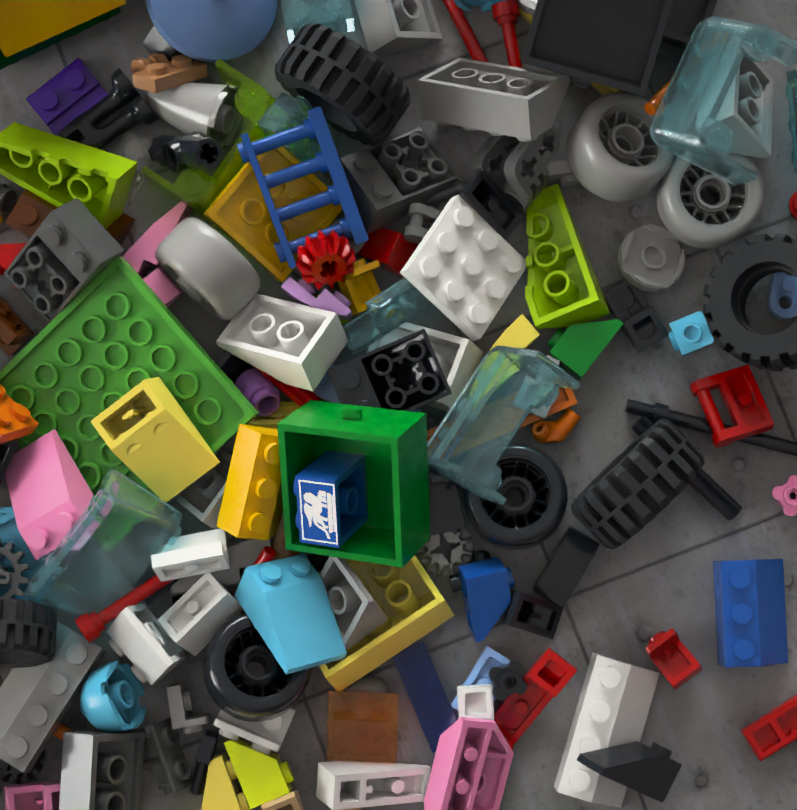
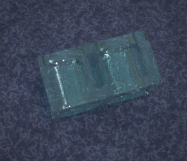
[257,92,338,174]

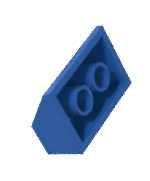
[713,559,788,667]

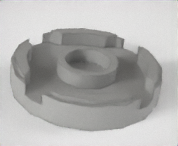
[617,224,686,292]

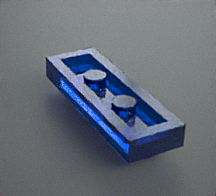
[393,641,457,753]

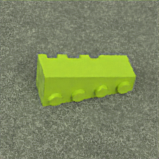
[0,122,138,229]

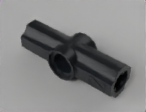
[148,131,223,173]

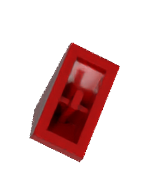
[356,228,418,282]

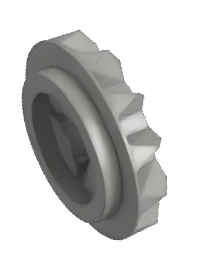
[418,528,473,576]

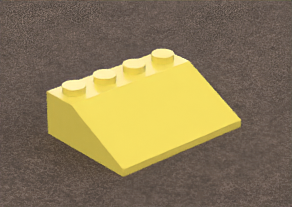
[318,555,455,693]

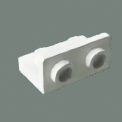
[213,708,296,754]

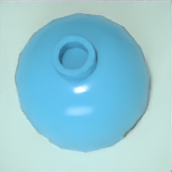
[80,660,146,732]

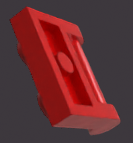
[689,364,775,448]

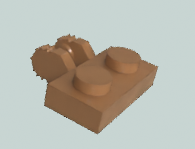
[130,53,208,93]

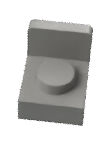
[166,683,210,734]

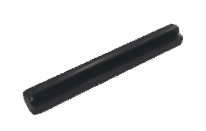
[632,416,742,520]

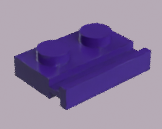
[26,58,108,135]

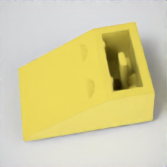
[90,377,220,503]

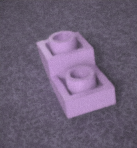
[281,276,353,321]

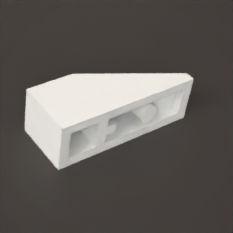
[316,760,431,810]

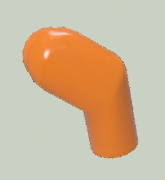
[531,408,582,443]

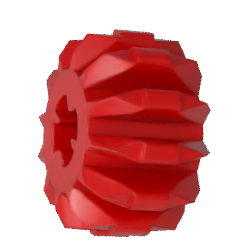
[296,229,356,290]

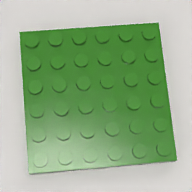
[0,256,259,551]

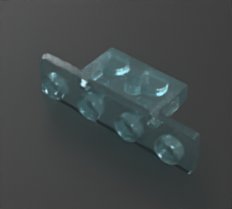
[343,278,433,354]

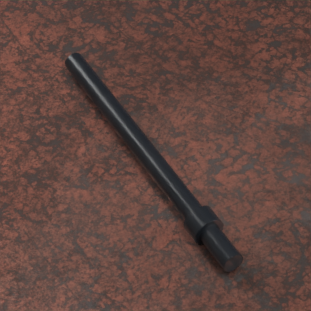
[624,399,797,456]

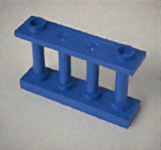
[237,106,369,269]

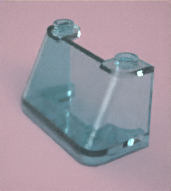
[24,467,182,622]

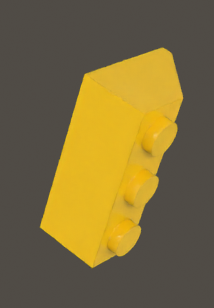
[216,424,283,540]

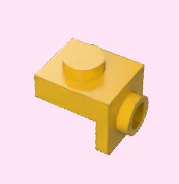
[337,259,385,316]

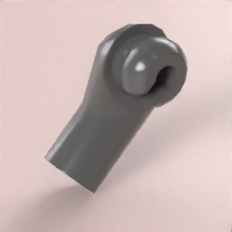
[337,674,391,705]

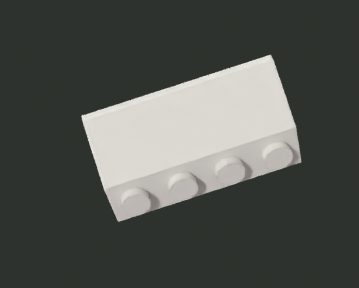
[554,652,660,808]

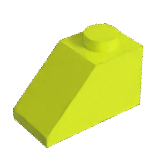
[224,738,295,809]

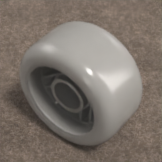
[566,92,676,202]
[656,142,765,249]
[155,217,261,321]

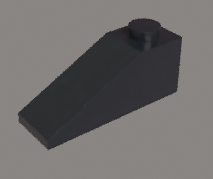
[577,741,682,803]

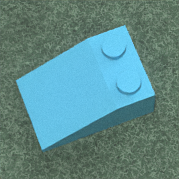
[234,554,347,675]

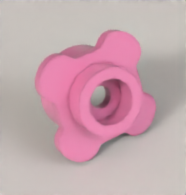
[772,475,797,516]

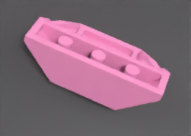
[424,717,514,810]

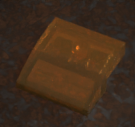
[327,691,399,763]

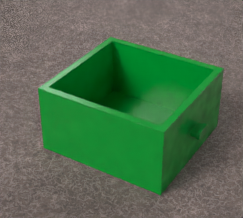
[277,400,431,568]

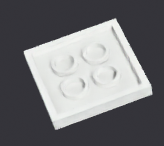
[400,194,526,341]

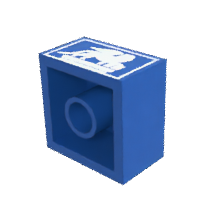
[293,451,368,548]

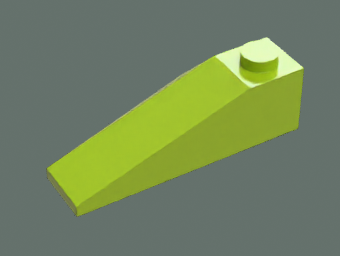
[525,183,610,329]

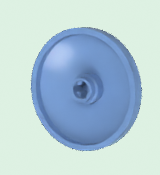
[145,0,278,63]

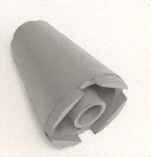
[147,82,245,152]

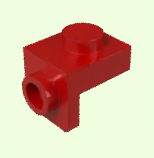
[645,628,703,690]

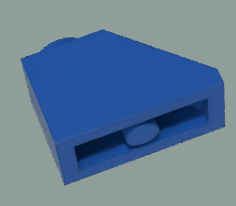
[458,557,514,643]

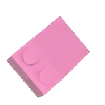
[5,429,108,560]

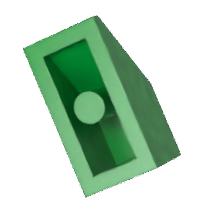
[546,319,624,381]

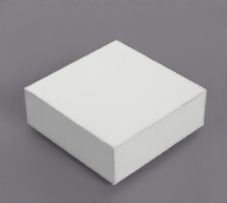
[457,684,494,720]

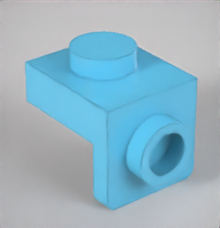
[668,311,714,355]

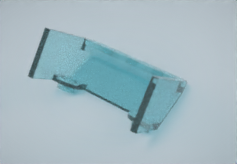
[650,16,797,185]
[427,346,581,505]

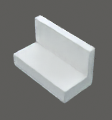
[151,528,230,582]
[157,572,243,656]

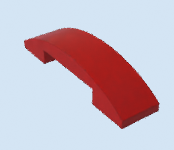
[494,648,577,750]

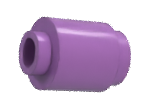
[235,368,280,417]

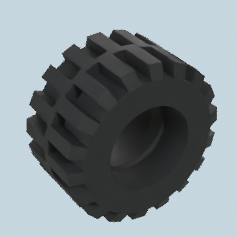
[0,599,58,668]

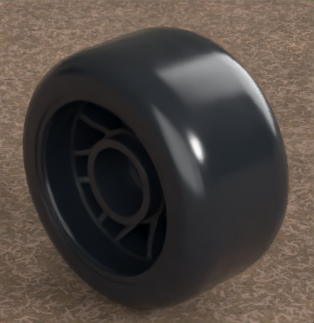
[462,443,568,550]
[203,613,311,722]

